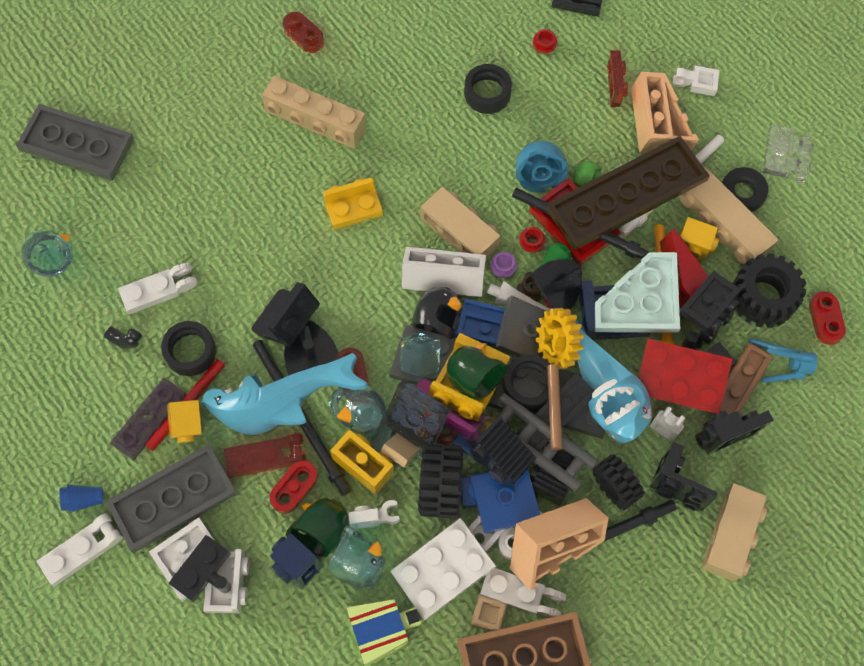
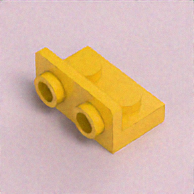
[323,178,383,230]

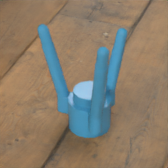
[748,338,817,383]

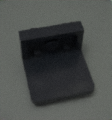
[251,282,320,347]

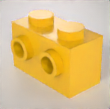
[330,429,394,495]

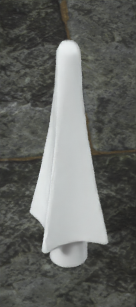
[487,281,551,311]

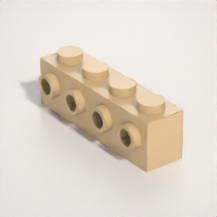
[262,76,366,149]

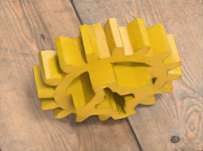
[535,308,584,369]

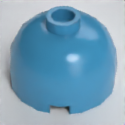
[515,140,568,193]

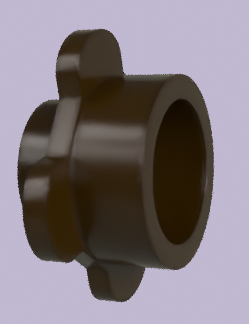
[517,272,541,302]

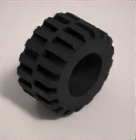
[732,253,807,328]
[418,443,463,519]

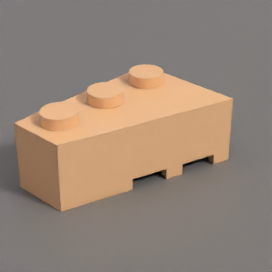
[631,72,699,154]
[510,498,609,591]

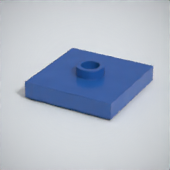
[470,469,540,534]

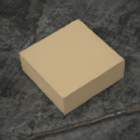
[381,433,420,467]
[470,595,507,631]

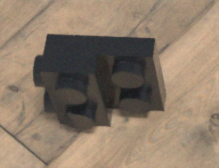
[695,410,774,455]

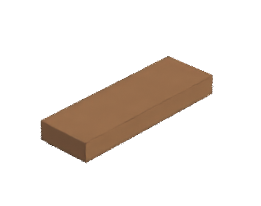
[714,342,773,415]

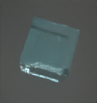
[400,333,440,377]

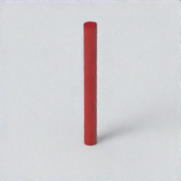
[144,359,225,452]

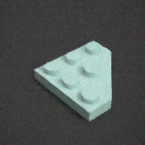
[594,252,680,333]

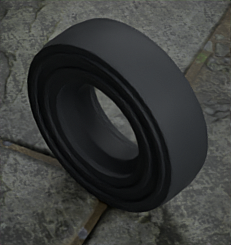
[722,167,769,212]

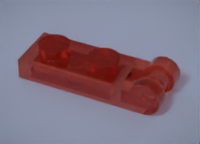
[223,433,307,478]

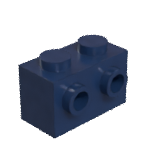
[270,534,322,590]

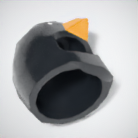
[412,287,461,339]

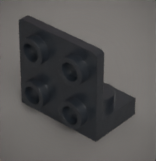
[680,271,741,349]
[650,442,718,511]

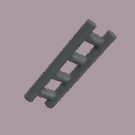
[481,393,598,492]

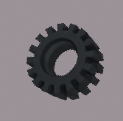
[592,454,644,510]

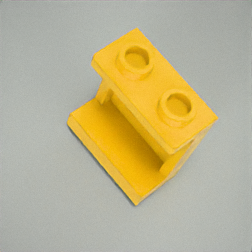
[428,333,511,422]

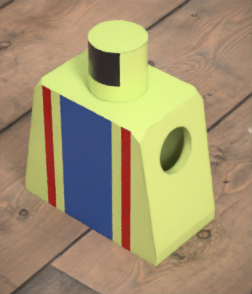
[347,600,421,666]

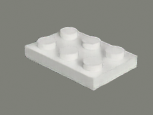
[390,518,497,620]

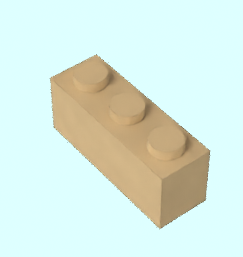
[420,187,500,259]
[701,483,768,582]

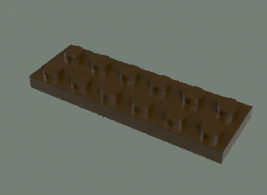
[546,136,710,251]

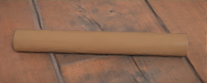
[547,364,562,450]

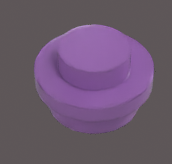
[490,252,517,278]

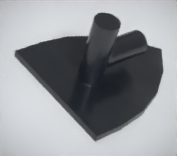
[530,260,582,309]
[284,320,340,376]

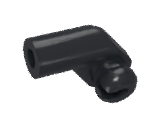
[104,326,142,349]

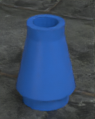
[60,484,104,513]

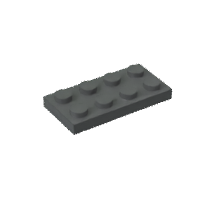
[16,104,134,181]
[106,444,237,553]

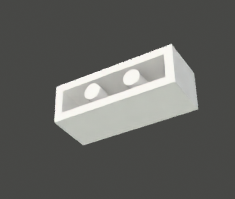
[402,247,486,297]

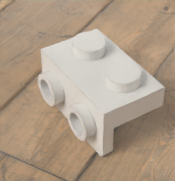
[204,549,250,613]

